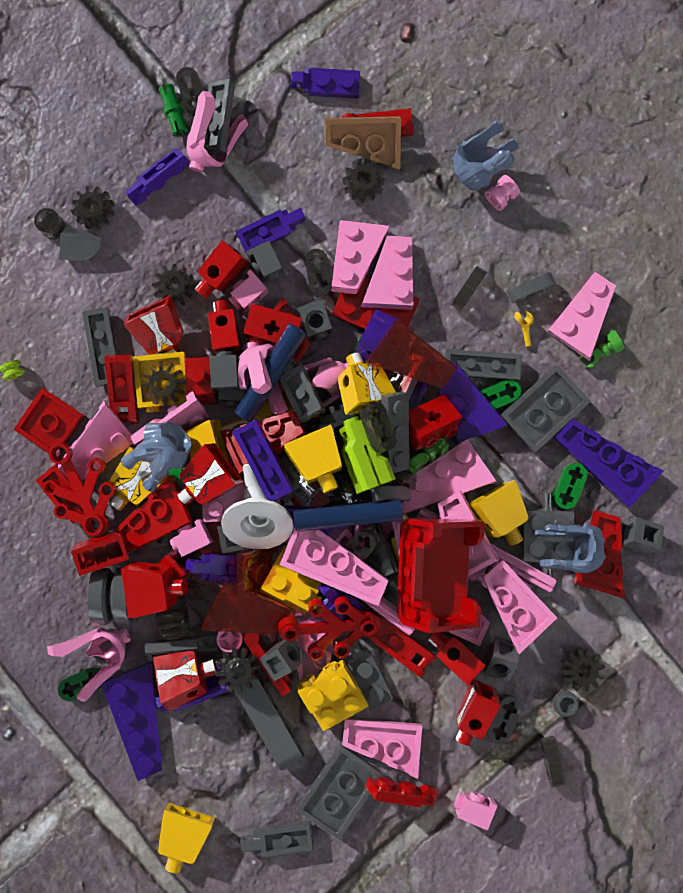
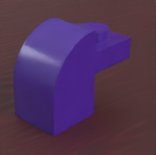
[355,309,399,364]

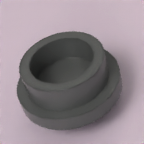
[553,690,579,717]

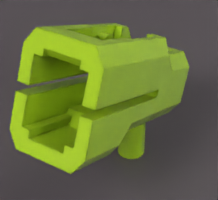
[339,415,395,494]

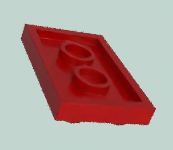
[331,275,420,346]

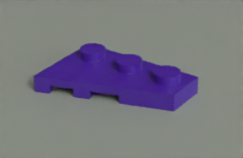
[432,362,508,443]

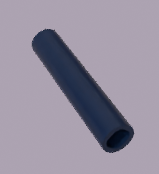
[234,323,307,422]
[293,500,403,532]

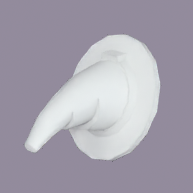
[221,464,293,549]

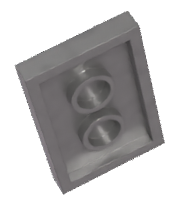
[500,364,591,453]
[296,743,383,841]

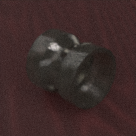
[34,208,66,240]

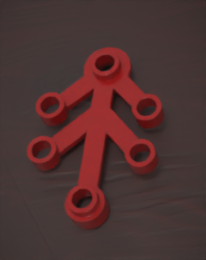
[42,443,117,537]
[278,596,380,661]

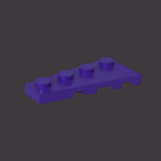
[553,419,664,508]
[101,662,162,781]

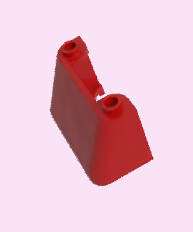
[397,518,484,633]

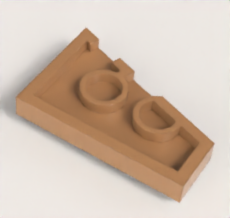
[324,117,401,170]

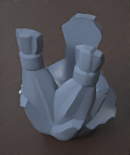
[451,121,519,190]
[121,422,192,492]
[535,523,606,573]

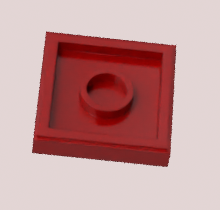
[13,387,86,453]

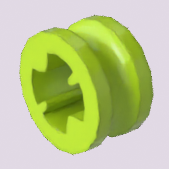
[0,360,25,381]

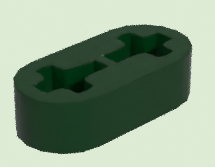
[58,665,103,701]

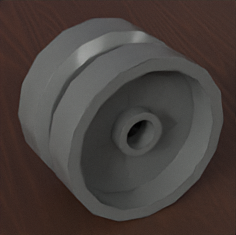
[88,567,135,625]

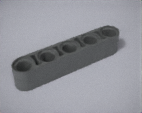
[219,647,305,771]

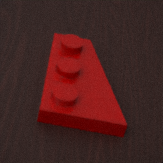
[219,411,307,476]

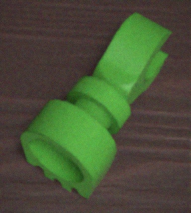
[579,330,625,368]
[409,438,449,475]

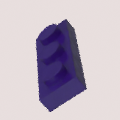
[232,419,294,501]

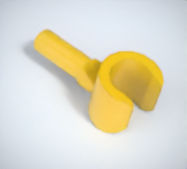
[514,310,533,347]

